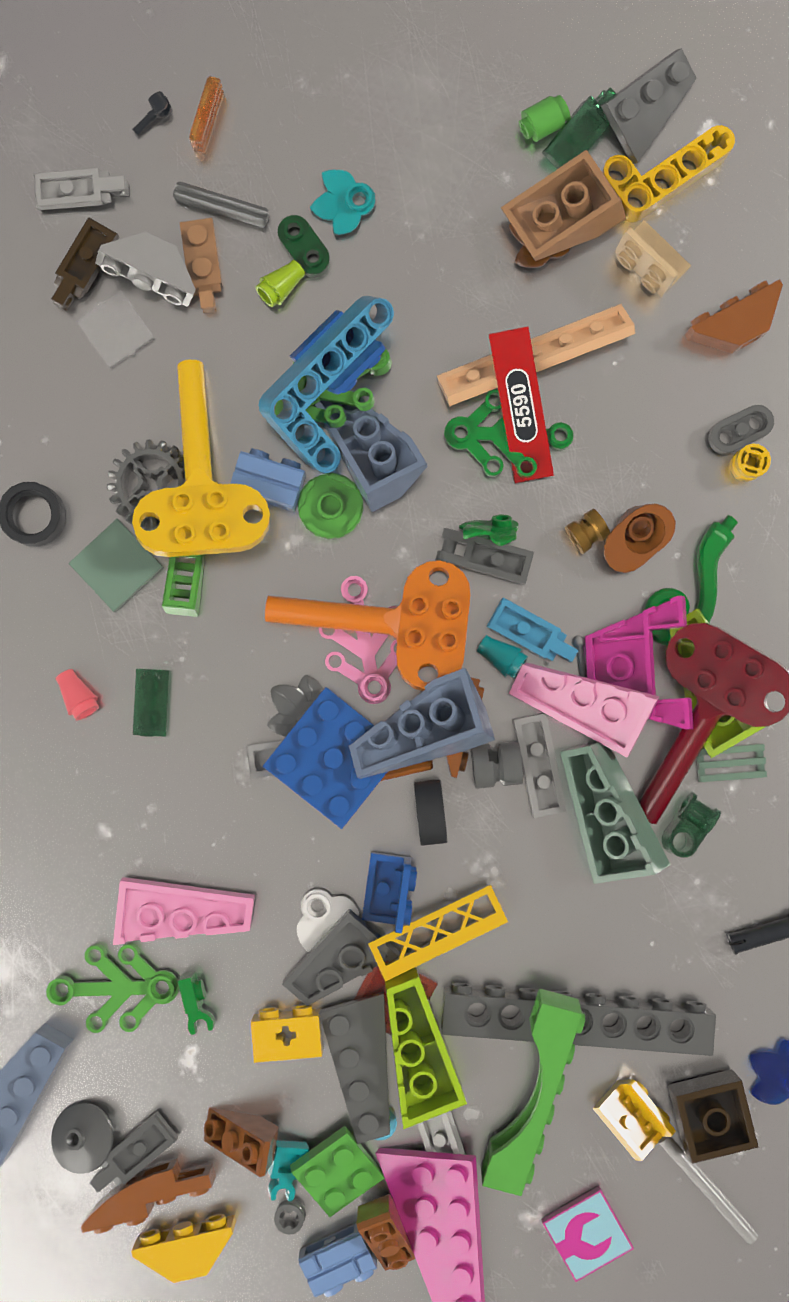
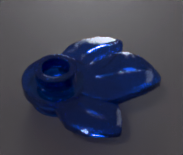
[750,1039,789,1105]

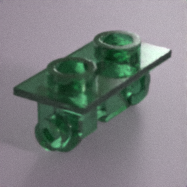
[133,669,170,737]

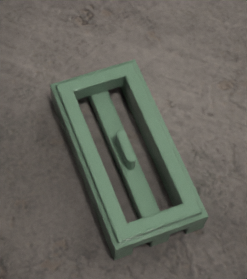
[696,744,767,782]

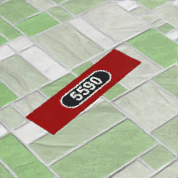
[488,326,554,483]

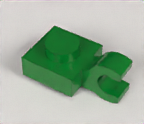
[178,971,215,1035]

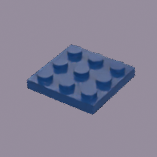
[263,687,387,829]

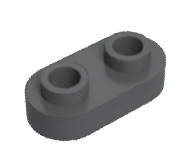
[708,405,774,455]

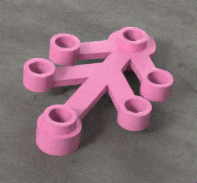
[319,576,397,704]

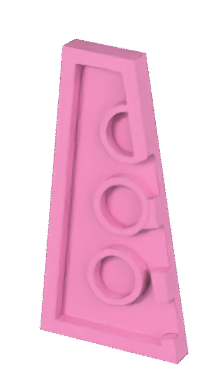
[509,662,659,757]
[113,877,255,945]

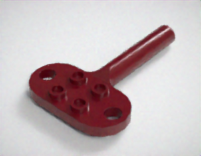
[639,623,789,824]

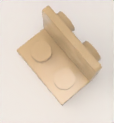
[615,220,691,297]

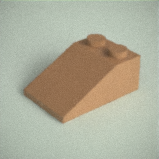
[501,149,626,261]

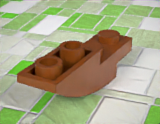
[81,1158,216,1234]

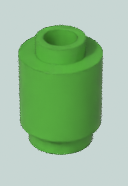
[519,95,571,142]

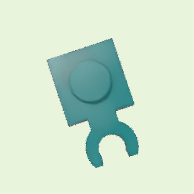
[268,1140,309,1201]

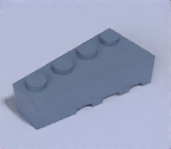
[0,1023,74,1168]

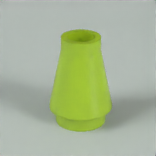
[256,260,305,307]

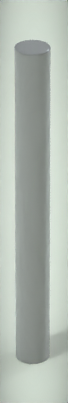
[658,1137,758,1244]

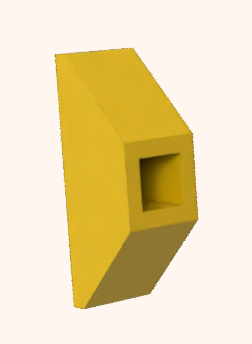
[131,1214,236,1283]

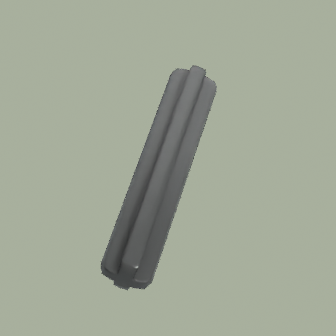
[173,181,269,228]

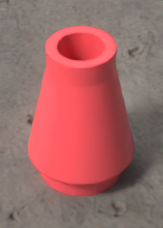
[55,669,99,721]

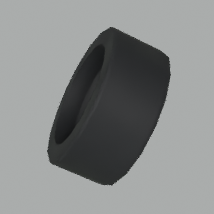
[0,482,66,546]
[414,780,447,846]

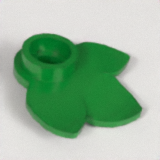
[459,514,519,546]

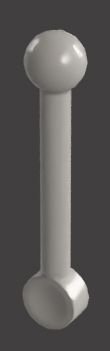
[573,635,587,678]

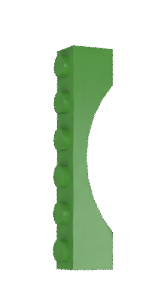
[481,988,585,1196]

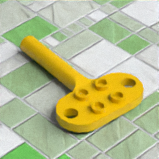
[132,359,270,557]

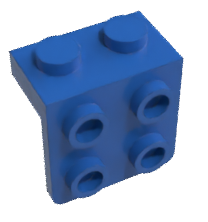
[289,310,386,394]
[362,852,417,934]

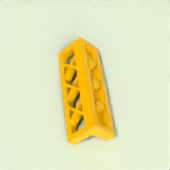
[368,885,508,982]

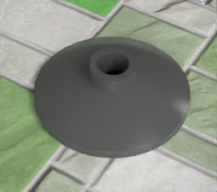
[51,1103,113,1174]

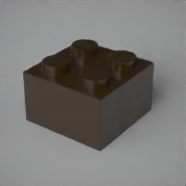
[668,1069,759,1164]

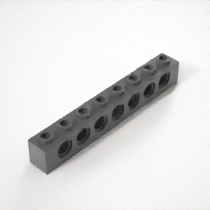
[441,983,716,1056]

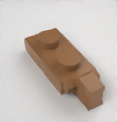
[179,218,223,313]

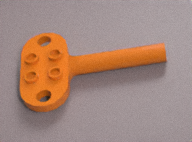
[265,561,471,691]

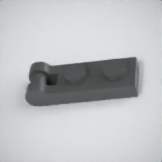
[435,528,534,585]

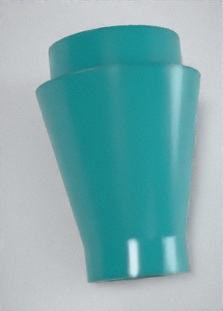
[476,635,528,679]

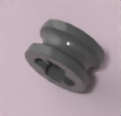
[274,1199,306,1235]

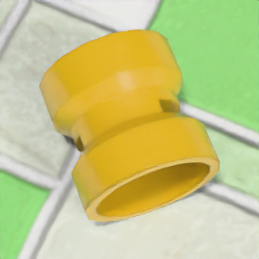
[730,444,771,482]

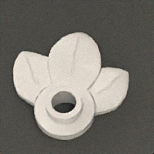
[297,889,360,952]

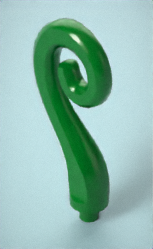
[643,515,738,646]

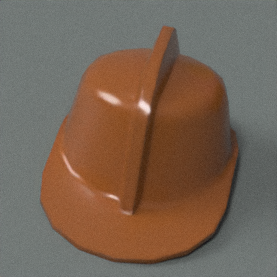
[604,503,676,573]

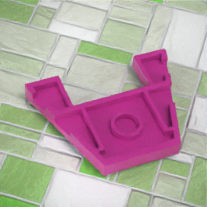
[585,596,693,729]

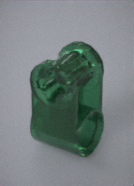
[662,792,721,858]

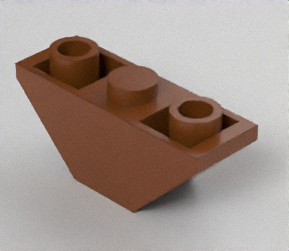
[685,279,783,354]
[203,1107,279,1177]
[356,1194,416,1271]

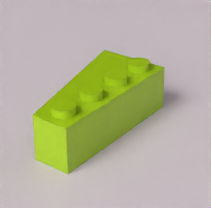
[385,967,467,1130]

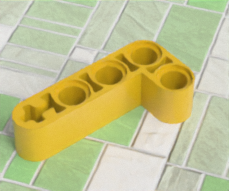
[602,125,735,222]

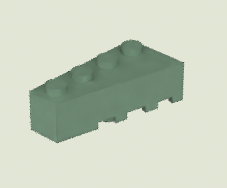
[560,741,671,884]

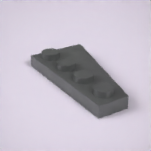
[319,991,390,1144]

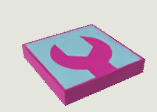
[541,1186,634,1282]

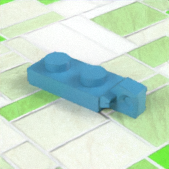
[486,597,579,663]

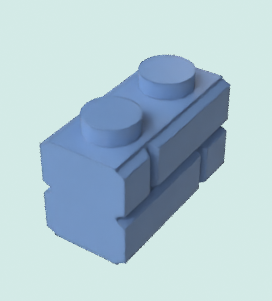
[230,448,306,512]
[298,1223,377,1297]

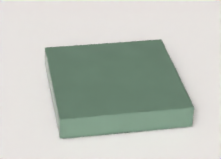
[68,518,164,612]

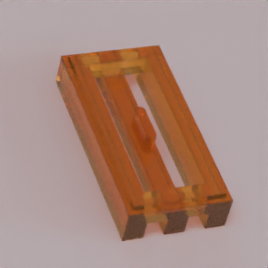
[189,76,224,155]

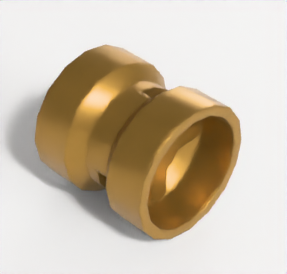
[565,508,610,554]

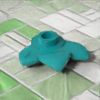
[310,169,376,235]

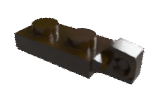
[51,217,119,311]

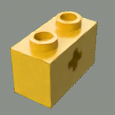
[251,1005,324,1063]

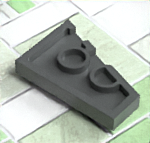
[600,48,697,164]
[282,909,400,1006]

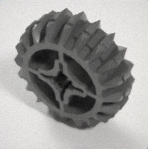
[107,439,185,530]

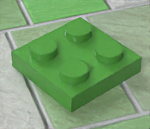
[290,1126,384,1217]

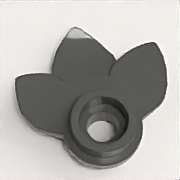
[267,675,323,737]

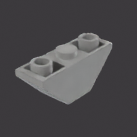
[95,231,196,307]

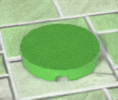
[298,473,364,540]

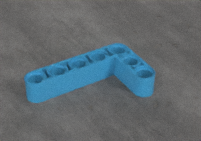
[258,296,394,473]

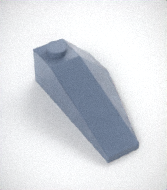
[314,389,428,512]
[349,668,495,779]

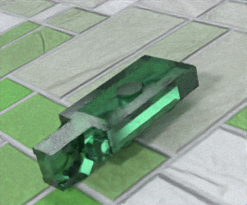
[542,87,616,169]

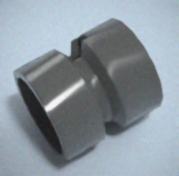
[471,741,523,789]

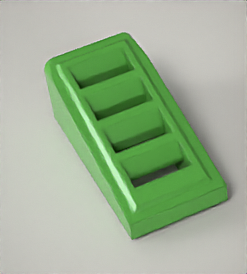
[162,555,205,617]

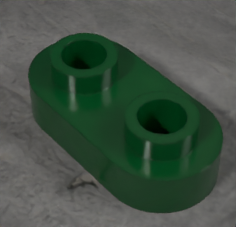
[278,215,330,278]

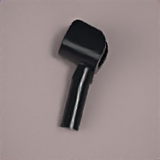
[132,91,171,135]

